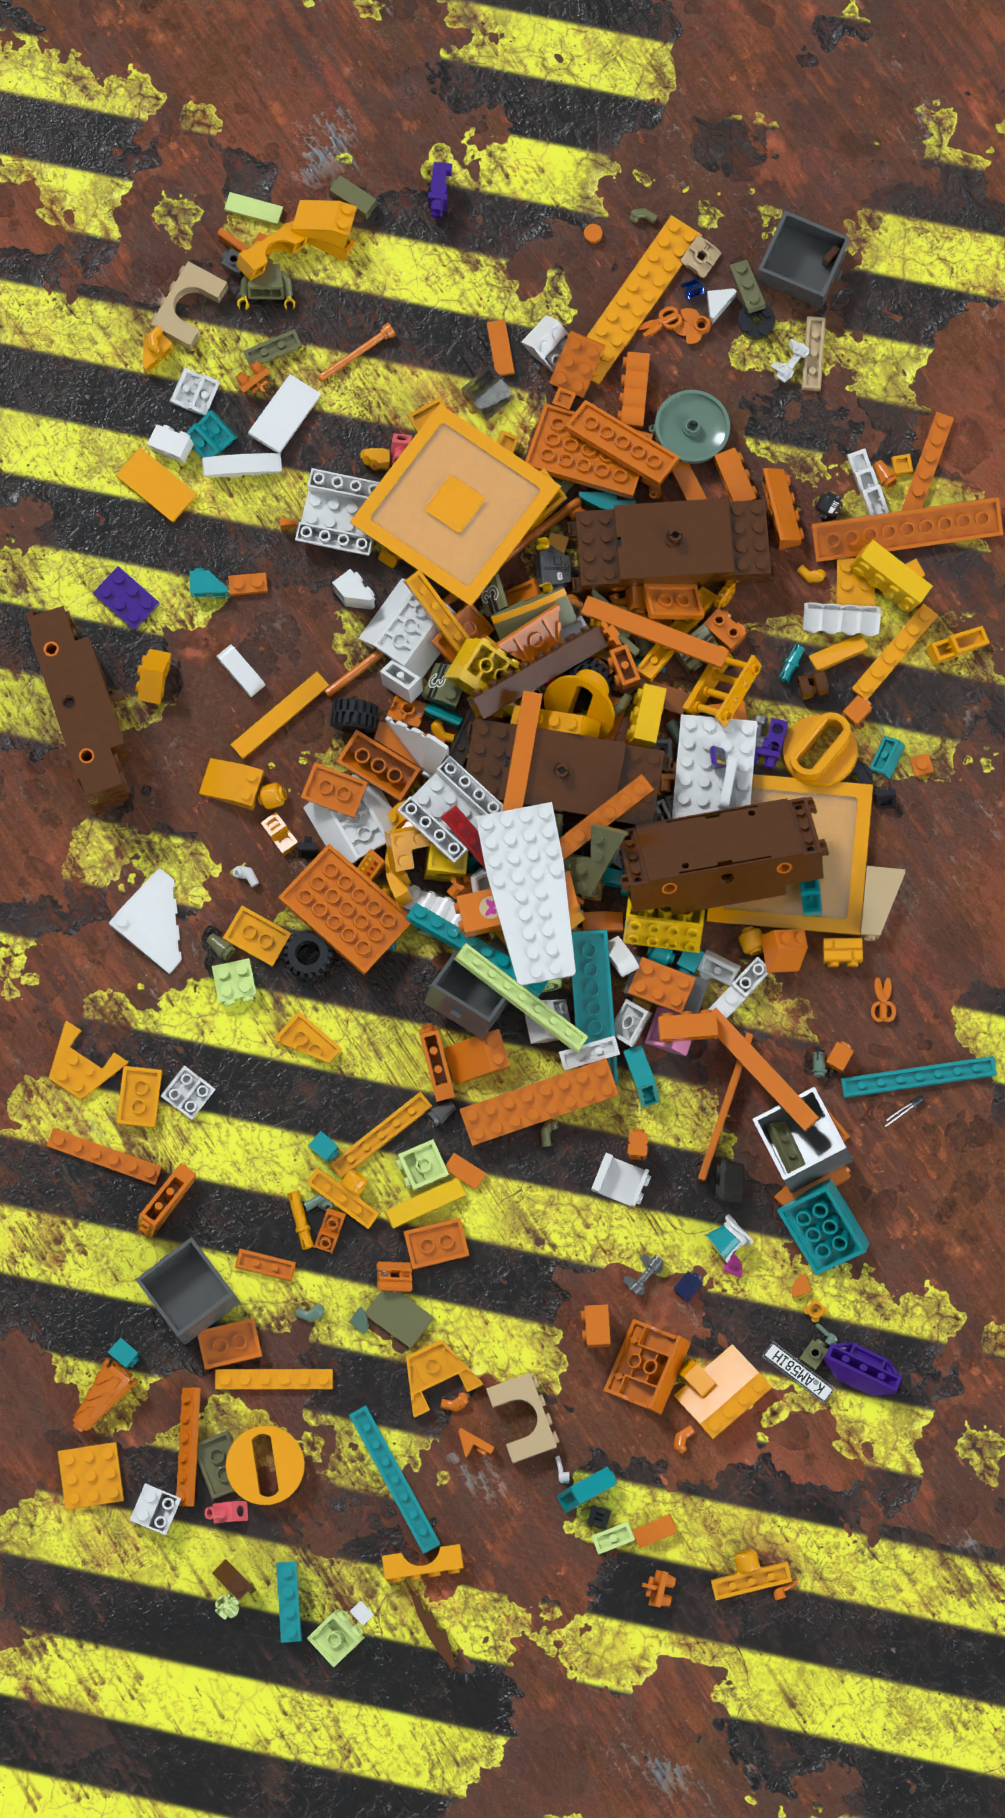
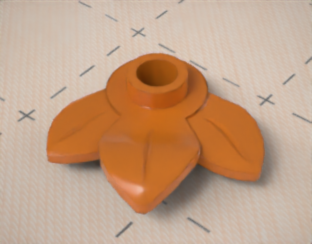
[673,308,711,344]

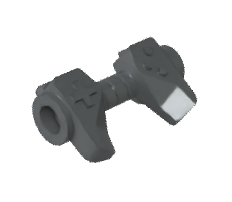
[623,1255,664,1296]

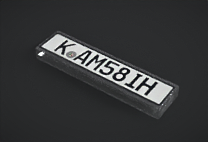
[761,1341,836,1405]

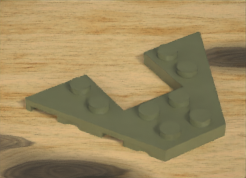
[554,813,628,897]

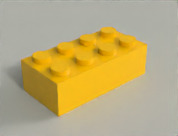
[849,540,933,612]

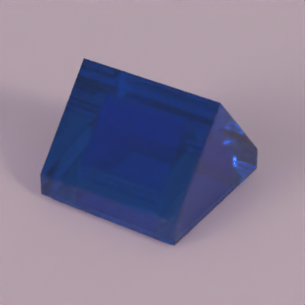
[681,278,704,300]

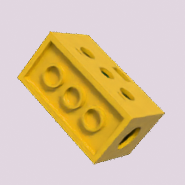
[424,841,468,883]

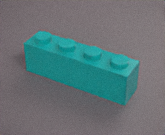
[276,1561,302,1643]

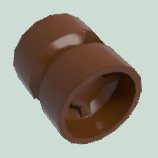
[797,670,829,700]

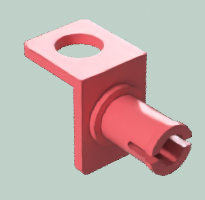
[390,433,412,465]
[205,1501,248,1523]

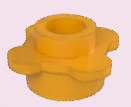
[804,1299,827,1322]

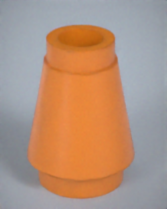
[873,460,898,489]

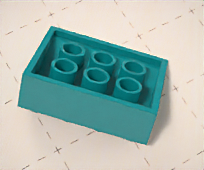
[777,1178,869,1275]

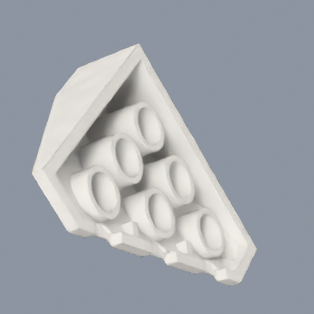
[385,716,449,779]
[109,868,182,974]

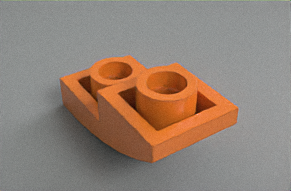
[582,911,623,933]
[314,1208,346,1253]
[632,1513,678,1548]

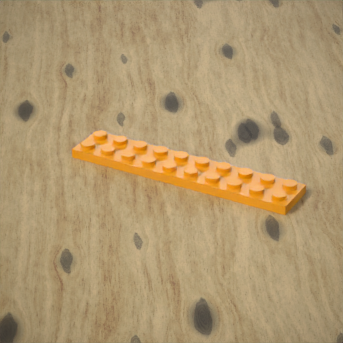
[587,215,702,386]

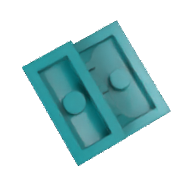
[186,410,237,458]

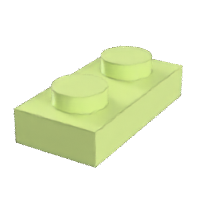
[591,1522,635,1555]

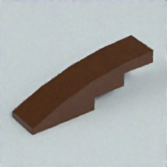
[412,1595,456,1669]

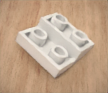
[160,1066,216,1120]

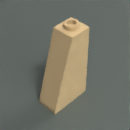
[860,866,905,941]

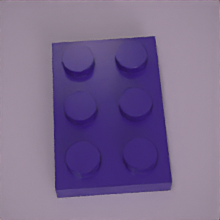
[93,566,160,631]

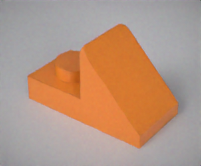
[459,1428,495,1459]

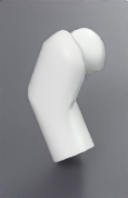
[233,866,260,888]

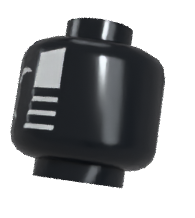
[815,491,843,521]

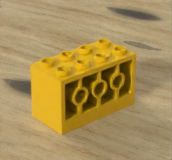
[444,638,535,719]
[623,898,705,953]

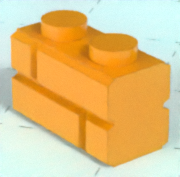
[823,938,863,967]

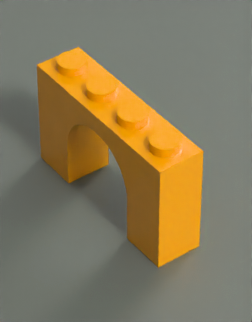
[510,705,601,738]

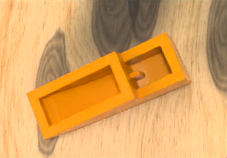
[926,626,990,665]
[385,849,413,908]

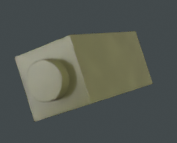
[329,175,377,220]

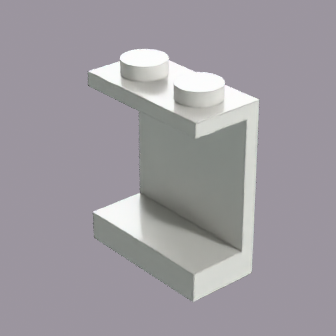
[591,1153,651,1208]

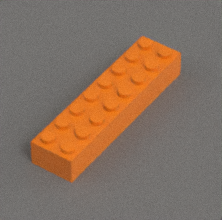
[460,1058,619,1146]

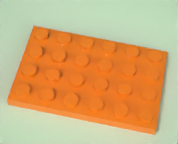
[525,403,653,499]
[278,844,411,975]

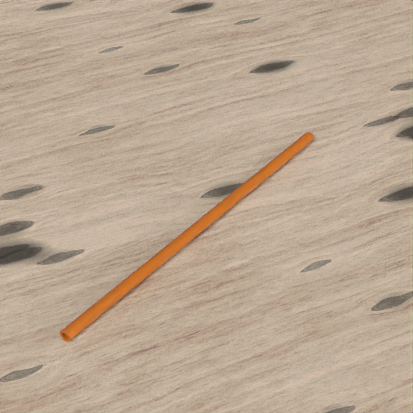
[324,497,582,698]

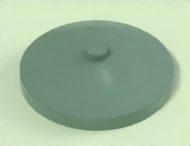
[654,390,730,464]

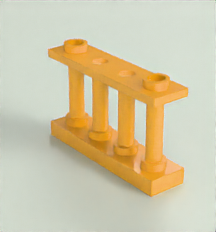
[682,645,762,728]

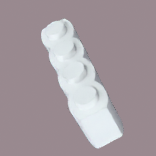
[803,602,881,636]
[396,885,461,927]

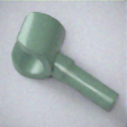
[816,1323,838,1346]

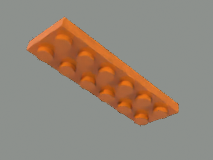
[564,400,680,487]

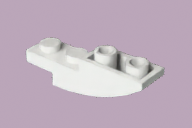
[708,957,769,1019]

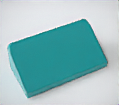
[425,702,465,729]
[870,736,905,779]

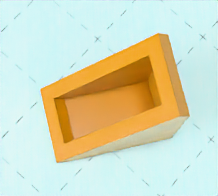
[678,1358,716,1397]

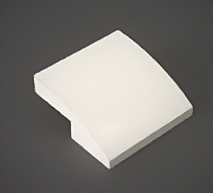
[169,368,220,416]

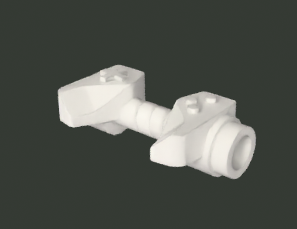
[771,339,810,383]

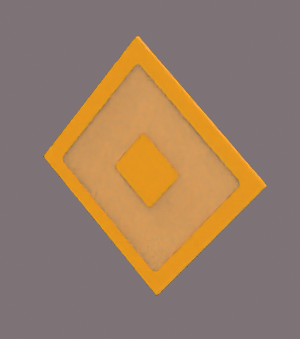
[350,404,561,606]
[707,774,873,935]

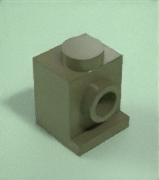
[799,1339,828,1371]

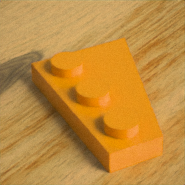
[273,1011,342,1064]

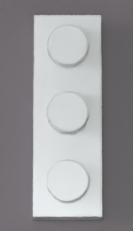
[559,1036,620,1071]

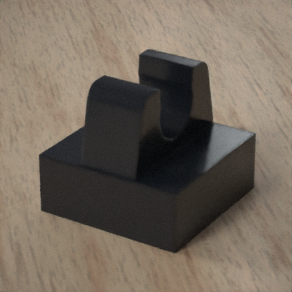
[876,786,896,809]
[297,836,318,859]
[587,1505,611,1530]

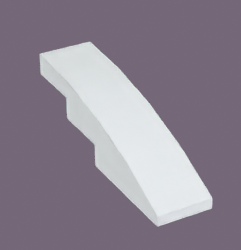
[847,448,889,515]
[202,453,282,477]

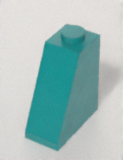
[623,1045,660,1108]
[556,1466,617,1513]

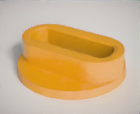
[544,669,615,739]
[782,712,858,787]
[226,1426,304,1505]

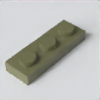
[729,259,766,314]
[243,329,302,369]
[766,1121,806,1174]

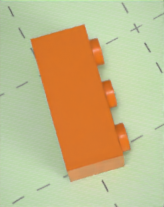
[713,448,758,502]
[658,1010,718,1043]

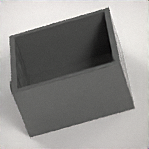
[756,210,850,309]
[424,950,509,1040]
[752,1087,853,1193]
[135,1237,241,1345]

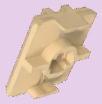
[680,235,721,278]

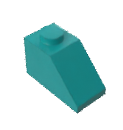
[190,568,229,598]

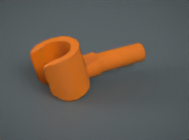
[773,1579,798,1600]

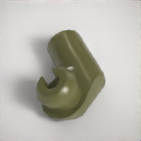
[629,208,658,224]
[612,693,632,717]
[540,1119,559,1147]

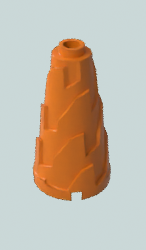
[73,1358,138,1432]

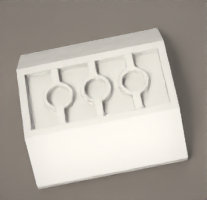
[295,468,380,556]
[358,578,457,680]
[397,756,503,863]
[303,774,393,866]

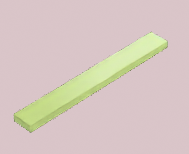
[454,943,588,1053]

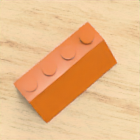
[761,468,804,550]
[336,730,422,801]

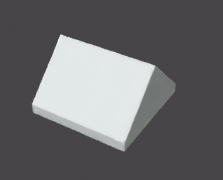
[614,999,653,1047]

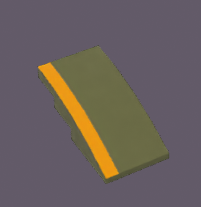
[490,586,578,640]

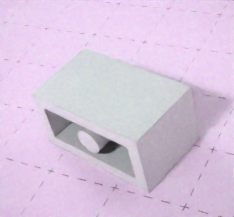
[147,425,194,463]
[380,659,423,703]

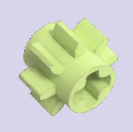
[215,1594,240,1620]

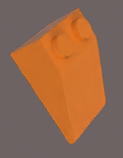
[444,1029,510,1085]

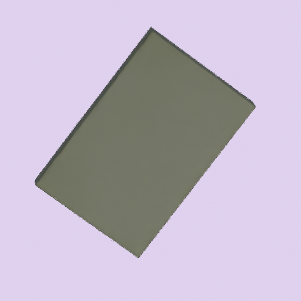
[366,1291,434,1349]
[197,1430,235,1500]

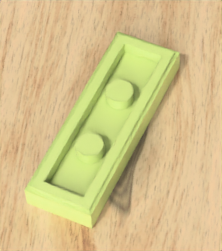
[224,192,283,226]

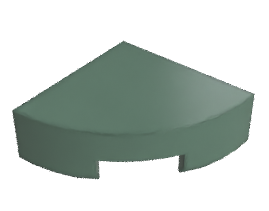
[349,1306,369,1334]

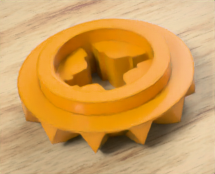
[714,581,736,609]

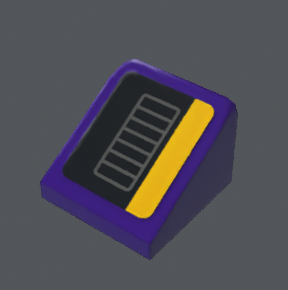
[710,746,726,769]

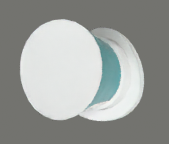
[704,1214,753,1262]

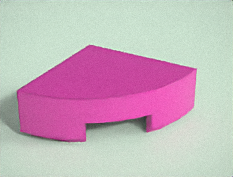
[723,1254,742,1278]

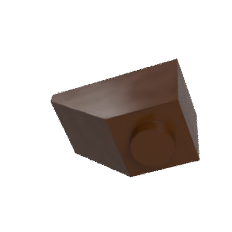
[212,1559,254,1601]

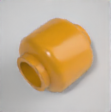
[257,782,287,809]
[738,926,763,956]

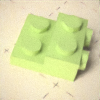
[212,958,258,1006]
[395,1139,449,1192]
[307,1609,365,1667]

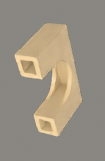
[150,261,228,350]
[486,1373,559,1464]

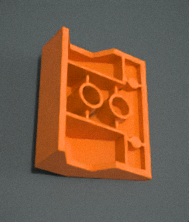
[603,1319,691,1415]

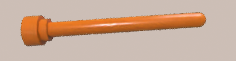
[318,323,396,381]

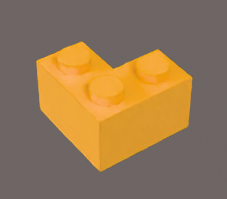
[135,649,171,705]
[384,826,430,872]

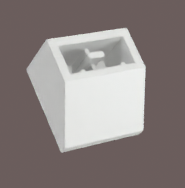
[521,315,569,372]
[332,569,375,609]
[525,999,571,1044]
[130,1484,181,1535]

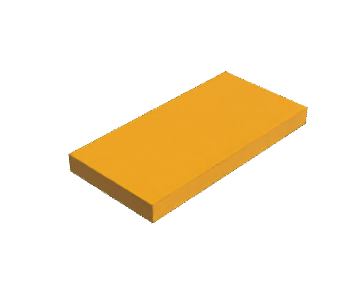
[116,448,197,523]

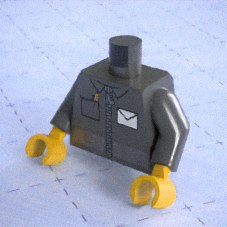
[534,537,578,594]

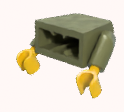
[237,258,295,310]

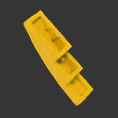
[384,1178,466,1229]

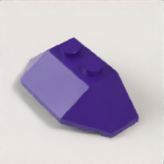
[824,1342,902,1396]

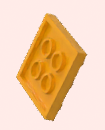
[58,1442,124,1510]

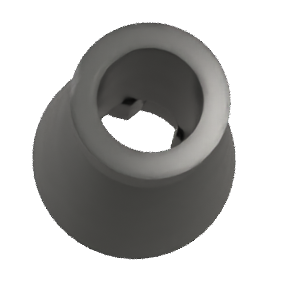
[427,1101,457,1127]

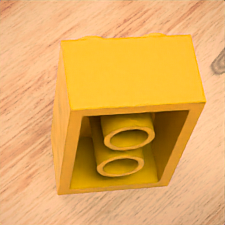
[625,683,667,748]

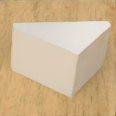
[707,289,737,325]

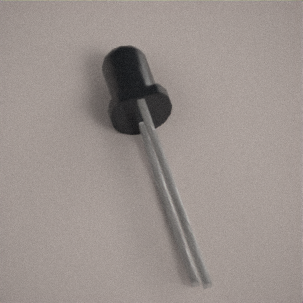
[885,1095,924,1127]

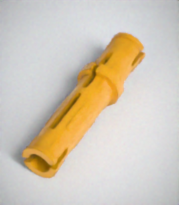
[287,1190,314,1250]

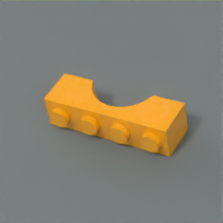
[236,220,308,281]
[382,1544,464,1583]

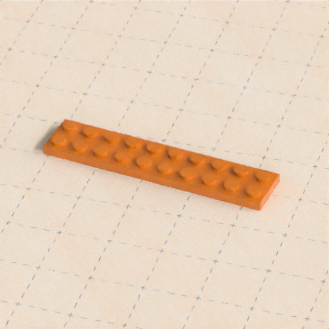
[811,497,1003,562]

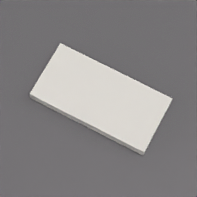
[248,374,321,454]

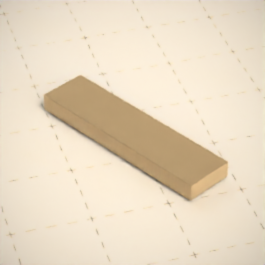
[802,316,826,391]

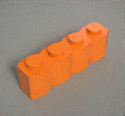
[617,352,650,430]

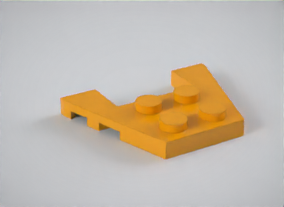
[49,1021,129,1100]
[406,1340,483,1418]

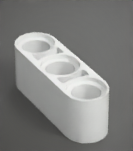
[216,644,266,697]
[608,936,639,977]

